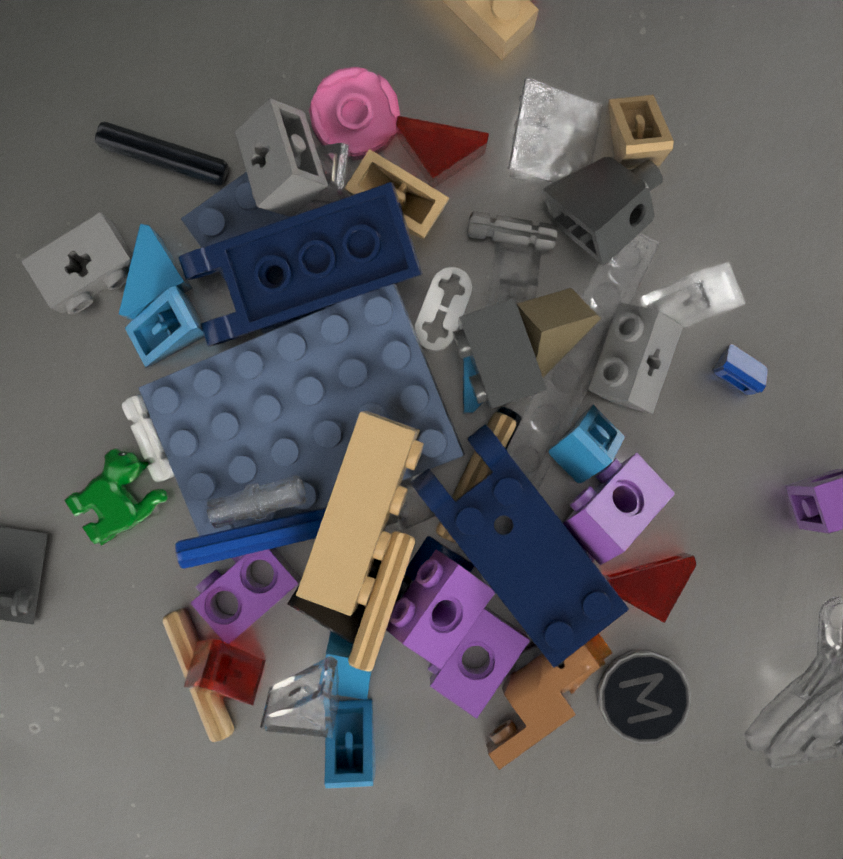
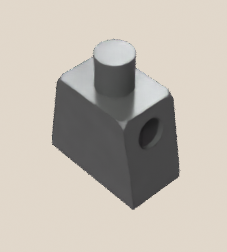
[543,157,663,265]

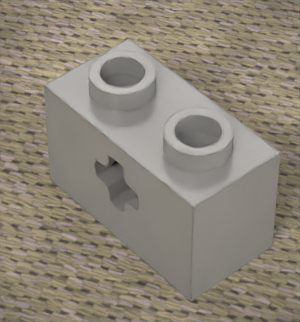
[235,98,328,217]
[21,212,133,314]
[588,302,683,414]

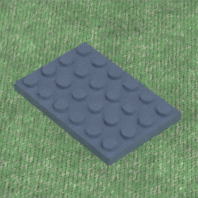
[139,284,465,536]

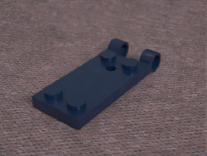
[178,182,423,347]
[410,424,629,668]

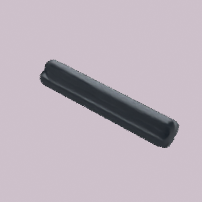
[95,122,228,186]

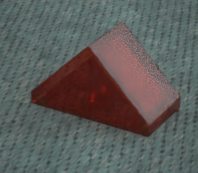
[396,116,489,188]
[603,553,697,623]
[184,639,266,706]

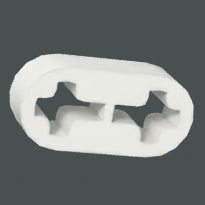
[415,267,472,353]

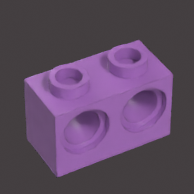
[190,548,302,646]

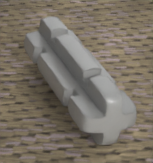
[467,211,558,251]

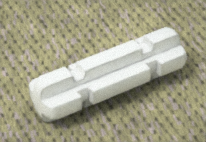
[122,394,175,482]

